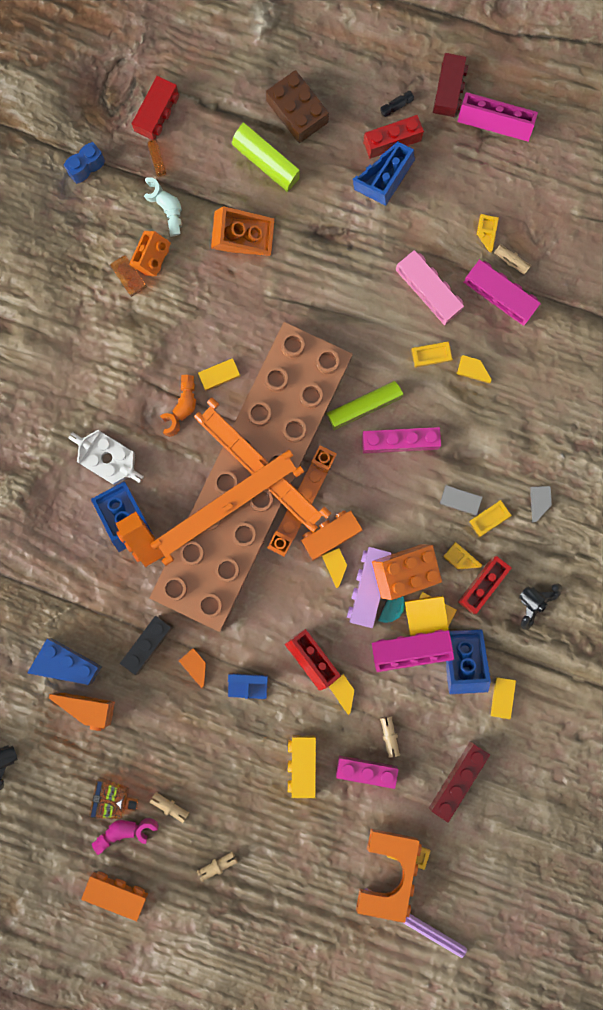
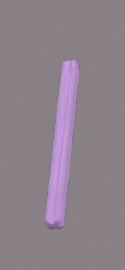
[364,888,467,958]

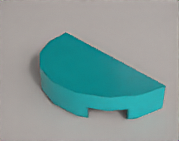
[378,596,405,623]

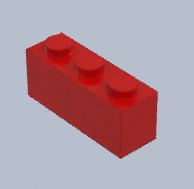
[132,76,179,141]
[363,115,424,159]
[458,556,512,614]
[284,629,341,691]

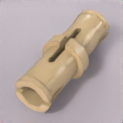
[494,244,531,275]
[380,716,400,758]
[150,792,190,823]
[197,851,238,882]

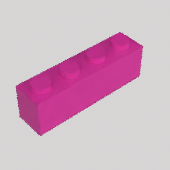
[457,92,538,142]
[463,259,541,326]
[362,427,441,454]
[372,630,454,672]

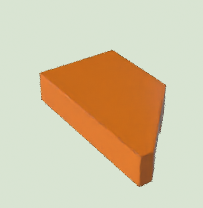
[179,648,206,688]

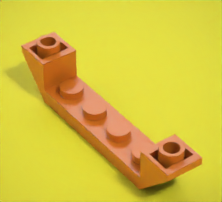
[267,445,337,557]

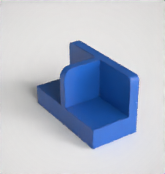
[228,673,268,699]

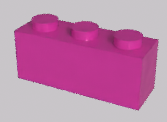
[336,756,398,789]

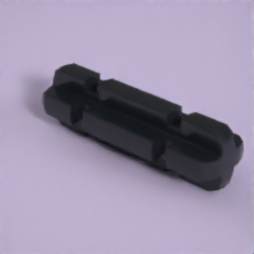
[380,91,414,117]

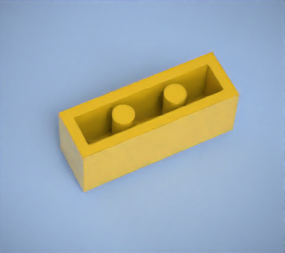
[288,735,316,798]

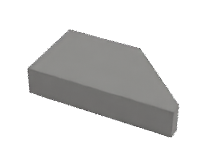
[530,486,552,523]

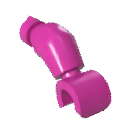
[91,818,159,855]

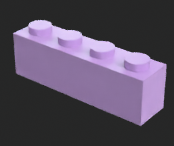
[347,547,391,628]

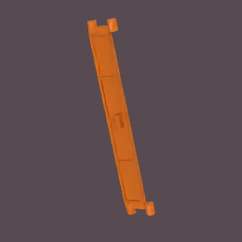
[194,398,332,532]
[150,450,304,566]

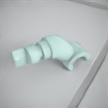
[144,178,182,237]

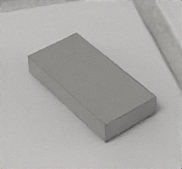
[440,485,482,516]

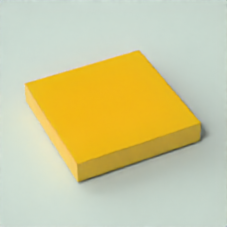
[405,595,449,636]

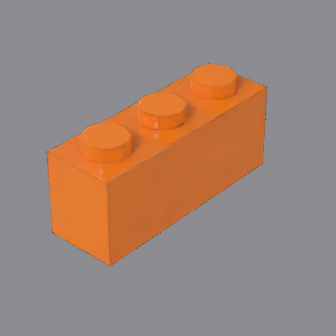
[301,510,362,561]
[116,512,164,567]
[81,871,148,922]

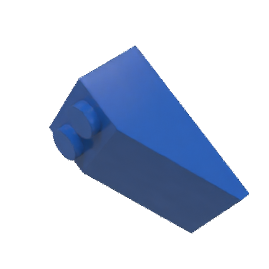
[91,481,153,552]
[446,629,491,694]

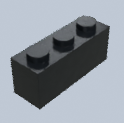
[120,616,173,675]

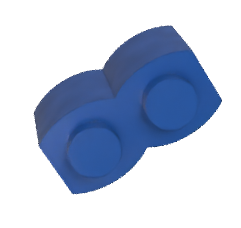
[64,142,105,184]

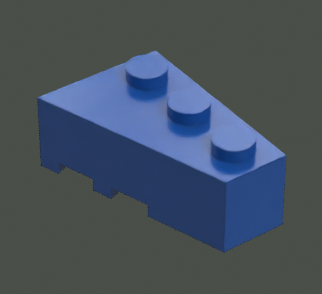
[352,142,415,206]
[27,638,102,685]

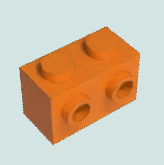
[129,231,171,276]

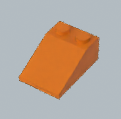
[211,206,274,256]
[49,692,115,731]

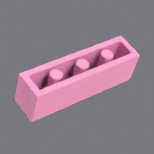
[396,250,464,326]

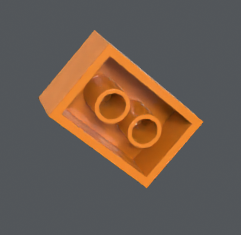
[372,544,442,600]

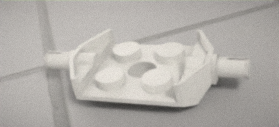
[69,430,144,485]

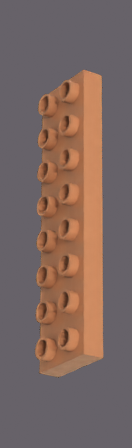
[149,322,353,632]

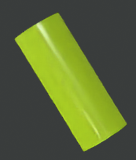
[232,122,300,192]
[326,381,404,431]

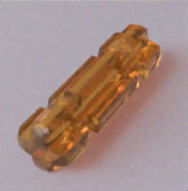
[147,140,166,177]

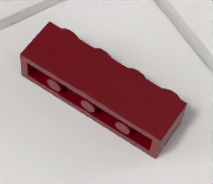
[429,742,490,823]

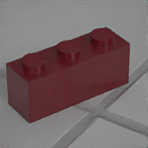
[433,53,469,117]

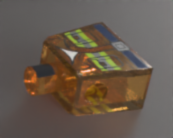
[89,777,138,819]

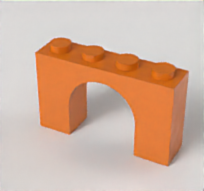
[356,829,422,923]

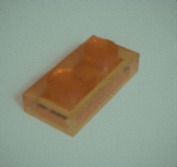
[110,255,147,297]

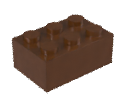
[266,70,329,143]

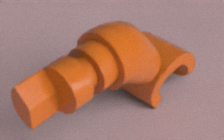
[160,375,196,437]

